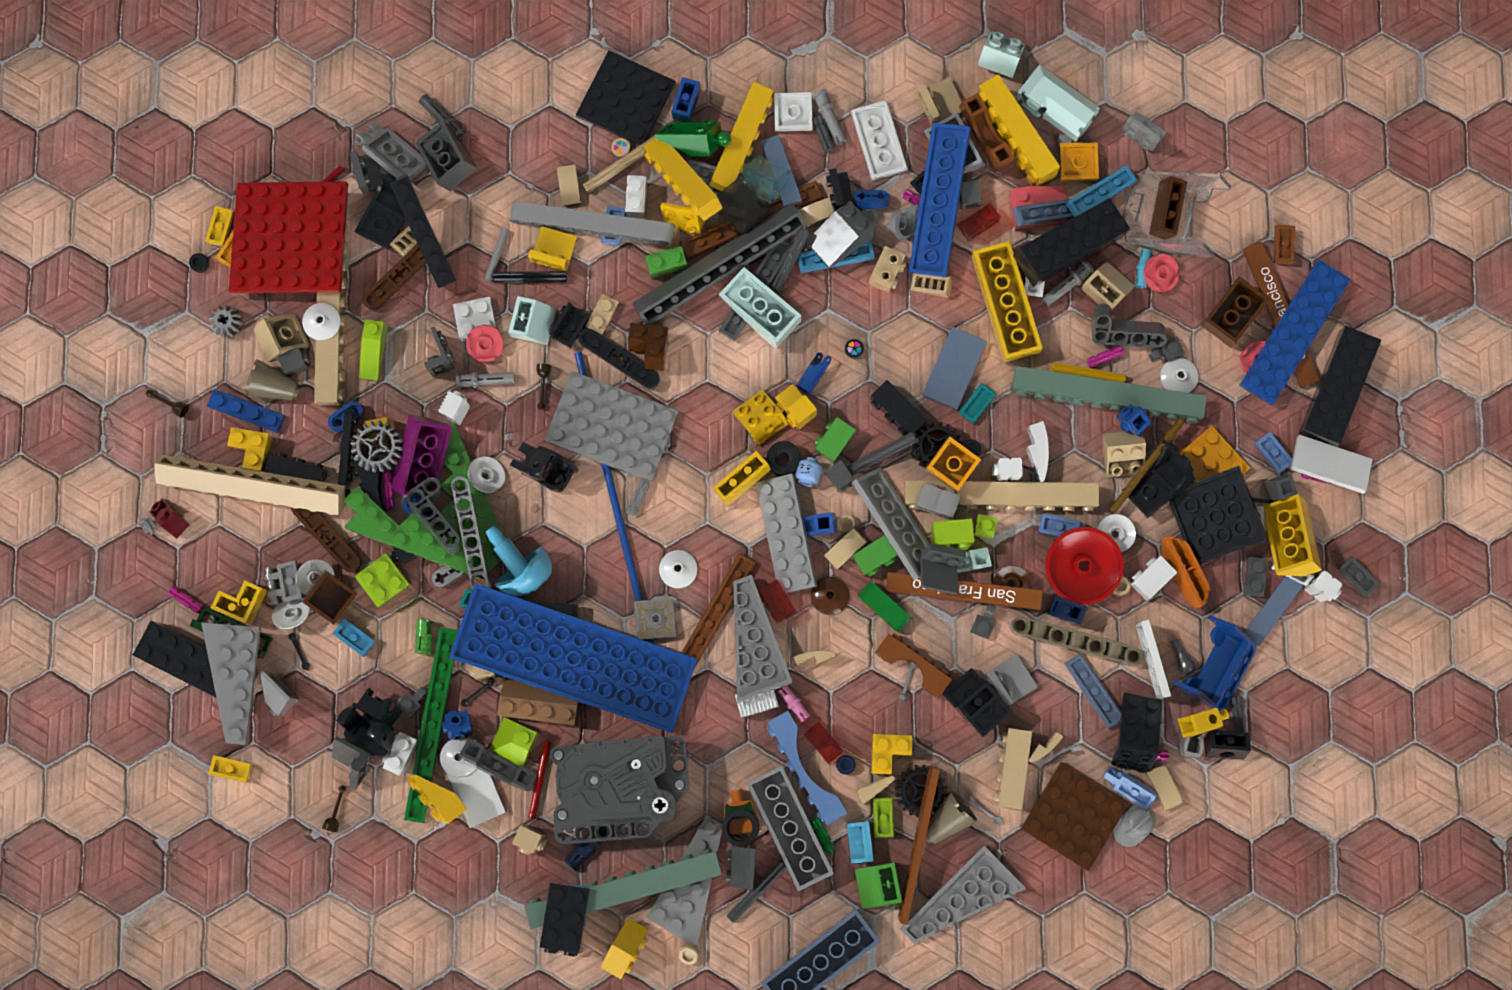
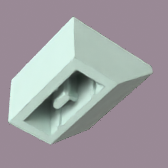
[978,32,1026,78]
[508,296,557,345]

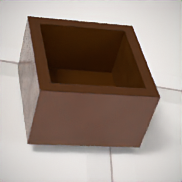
[301,569,358,625]

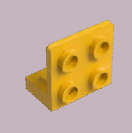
[661,202,706,234]
[528,227,577,272]
[732,390,788,446]

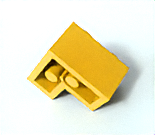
[775,384,817,430]
[227,427,274,472]
[211,580,268,625]
[871,734,912,775]
[601,918,649,979]

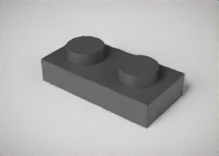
[1243,556,1268,598]
[1337,556,1380,598]

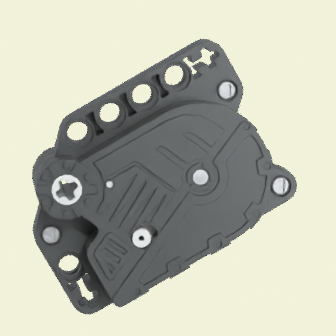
[550,736,690,845]

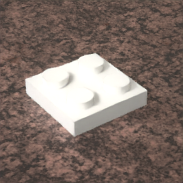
[774,92,812,132]
[453,297,496,342]

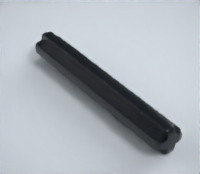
[493,271,568,283]

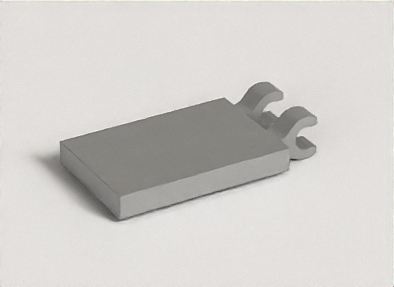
[355,121,428,180]

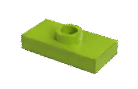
[873,797,894,838]

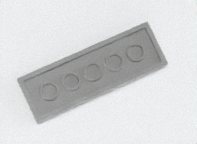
[852,467,929,580]
[756,474,817,595]

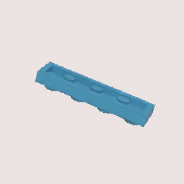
[1066,165,1137,217]
[797,240,875,274]

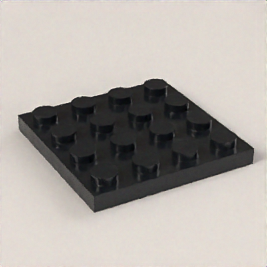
[576,50,675,146]
[1169,466,1268,564]

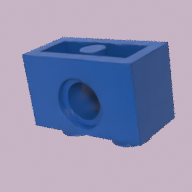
[671,77,701,122]

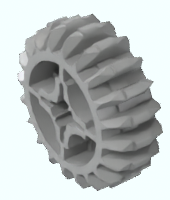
[351,421,403,473]

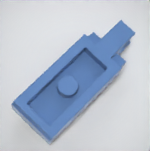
[1038,513,1085,537]
[1103,766,1158,810]

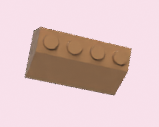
[497,678,580,726]

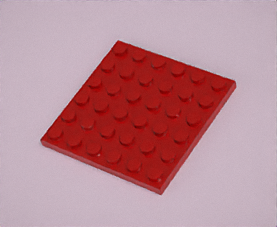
[229,181,349,293]

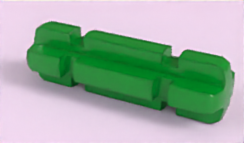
[810,817,835,854]

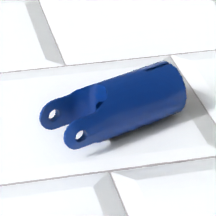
[796,352,831,395]

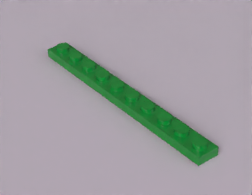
[404,627,458,823]

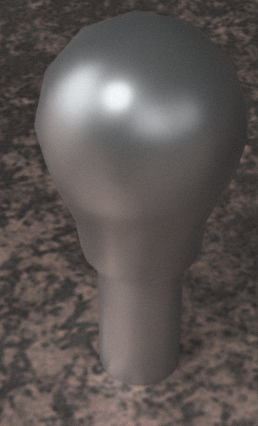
[1170,639,1196,675]

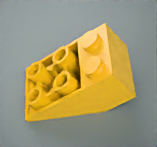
[406,773,467,824]

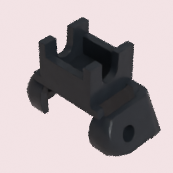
[510,442,579,492]
[336,688,403,758]

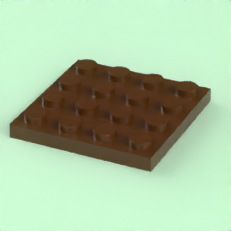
[1020,762,1129,871]

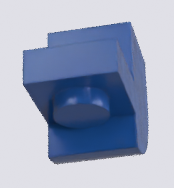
[803,512,837,536]

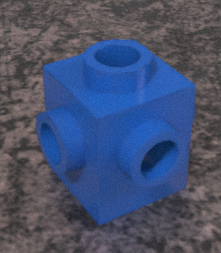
[1117,404,1151,436]
[442,710,472,740]

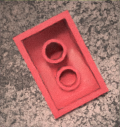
[1008,186,1070,231]

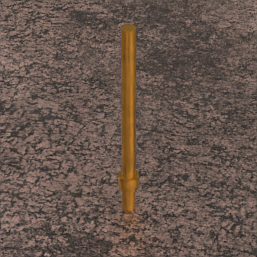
[1109,418,1185,513]

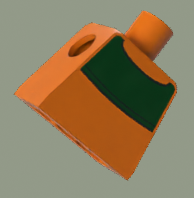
[724,789,761,835]

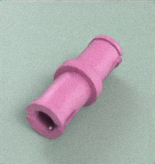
[778,685,811,723]

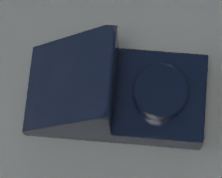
[1047,596,1088,626]

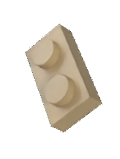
[585,294,620,336]

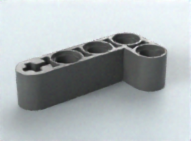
[1091,304,1167,347]
[407,477,461,554]

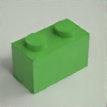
[645,246,687,279]
[814,417,856,464]
[852,535,898,577]

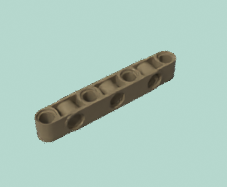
[1010,617,1143,666]

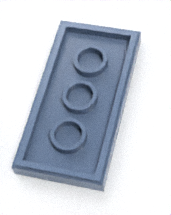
[922,326,987,411]

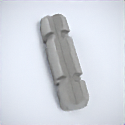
[625,480,650,516]

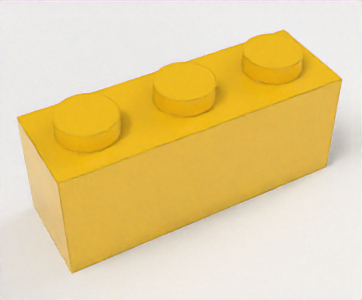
[713,451,771,507]

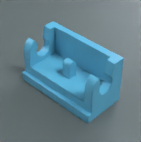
[847,821,873,863]

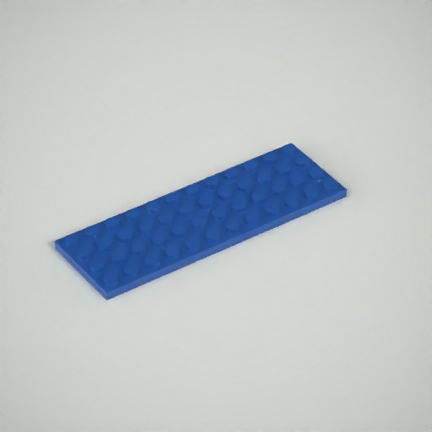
[449,583,697,733]

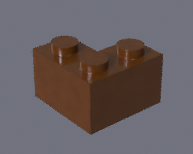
[628,323,669,371]

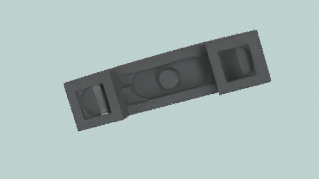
[459,737,537,792]

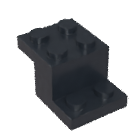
[942,668,1013,737]

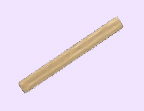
[583,136,655,193]

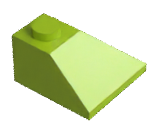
[489,717,540,767]

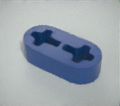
[853,190,889,209]

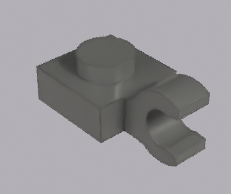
[1149,336,1185,362]
[970,604,996,640]
[394,687,428,719]

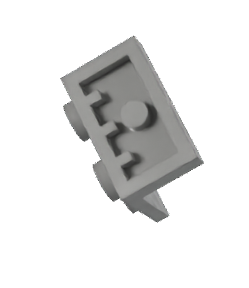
[1122,111,1167,152]
[984,655,1037,706]

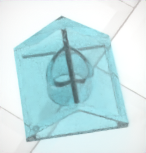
[742,155,790,204]

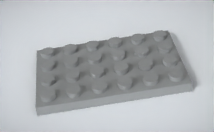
[544,371,679,482]

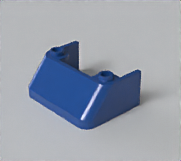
[1173,615,1256,710]

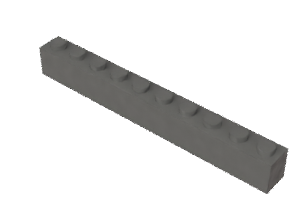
[632,203,807,325]

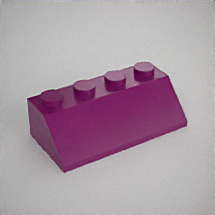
[391,415,453,495]

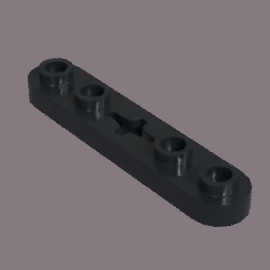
[578,328,660,389]
[338,409,358,504]

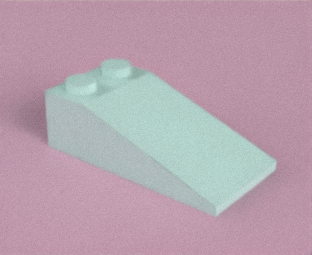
[719,267,801,349]

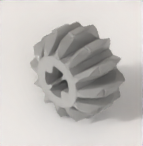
[209,305,242,338]

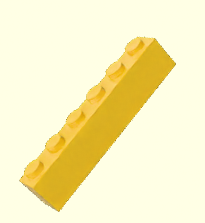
[709,81,774,195]
[643,138,722,221]

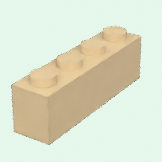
[994,728,1032,810]

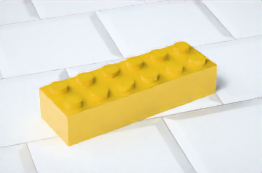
[977,74,1060,186]
[971,241,1043,363]

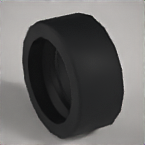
[722,809,759,847]

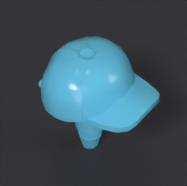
[485,525,552,598]

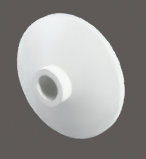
[302,303,341,341]
[1160,358,1199,393]
[468,456,505,493]
[1097,514,1136,552]
[659,550,697,588]
[296,559,335,594]
[272,599,310,629]
[440,738,476,777]

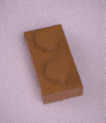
[1273,225,1295,264]

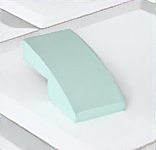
[957,547,992,574]

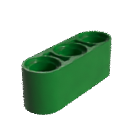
[857,581,912,633]

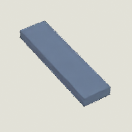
[761,135,802,207]
[1013,199,1074,227]
[1244,575,1303,646]
[1064,653,1121,729]

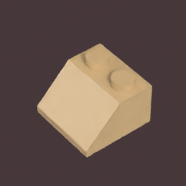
[253,313,310,362]

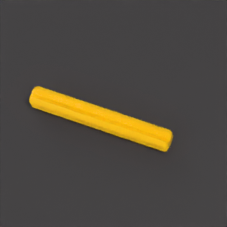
[1050,362,1126,383]

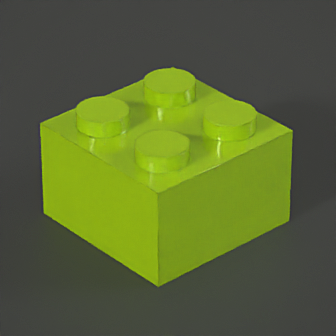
[931,519,974,550]
[354,553,411,607]

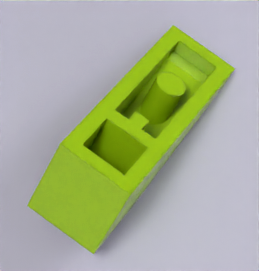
[359,319,388,382]

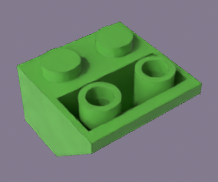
[855,862,902,909]

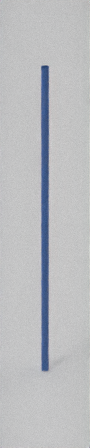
[574,352,654,644]

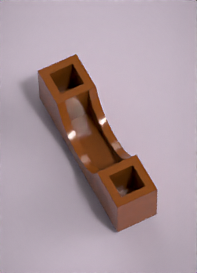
[959,93,1015,172]
[874,633,952,699]

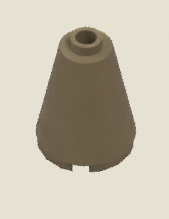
[244,359,300,401]
[925,791,977,844]

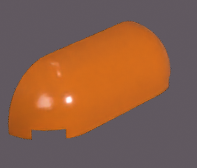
[1161,536,1210,608]

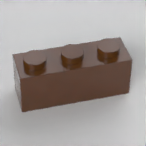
[1149,176,1187,240]

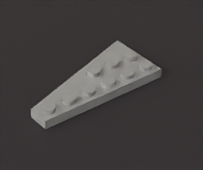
[733,575,792,703]
[201,623,261,745]
[646,815,722,947]
[900,845,1026,944]

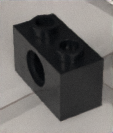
[1204,730,1251,760]

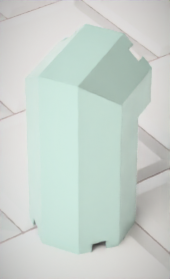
[1016,64,1100,141]

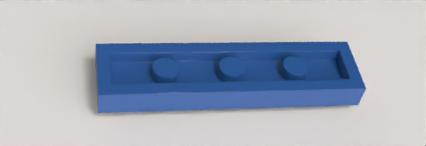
[207,389,285,433]

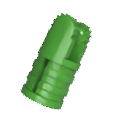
[414,618,433,654]

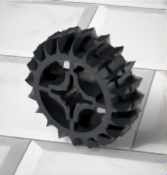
[912,422,963,468]
[895,765,948,818]

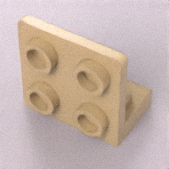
[916,78,962,126]

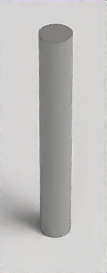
[484,227,509,283]

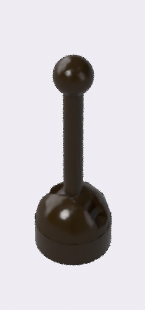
[536,364,552,410]
[145,390,189,418]
[322,785,346,833]

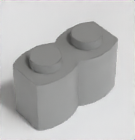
[915,482,960,520]
[1180,732,1206,758]

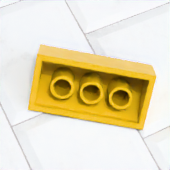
[1264,494,1322,576]

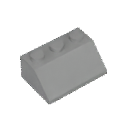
[924,112,986,176]

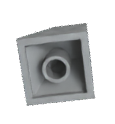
[260,671,299,717]

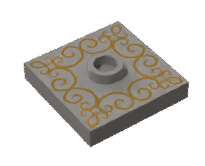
[633,599,676,640]

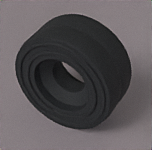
[767,441,801,476]

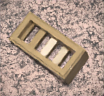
[390,226,417,257]
[910,273,953,298]
[856,775,895,804]

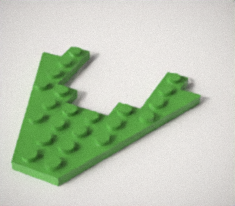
[344,422,502,580]

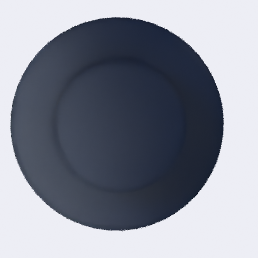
[836,755,856,774]

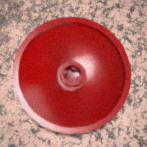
[1045,527,1124,605]

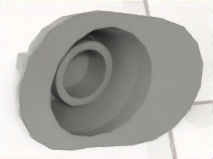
[886,204,919,240]
[1113,805,1156,847]

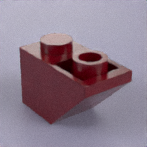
[149,498,190,539]

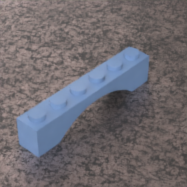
[767,711,847,825]

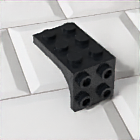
[354,173,406,250]
[1122,439,1195,519]
[1111,693,1162,773]
[539,883,590,957]

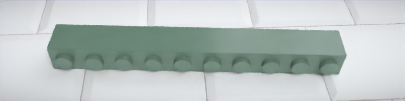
[1011,366,1207,423]
[525,849,723,930]

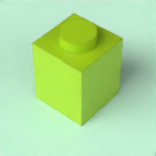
[973,514,997,539]

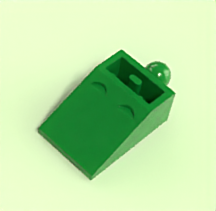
[655,120,731,156]

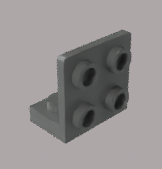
[349,151,389,194]
[424,327,455,377]
[920,543,966,595]
[332,736,370,790]

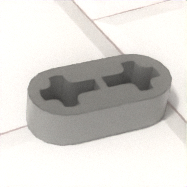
[432,566,465,588]

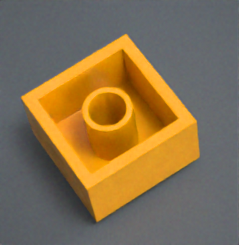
[925,437,981,491]

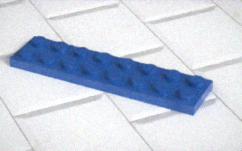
[909,122,971,277]
[1239,259,1351,406]

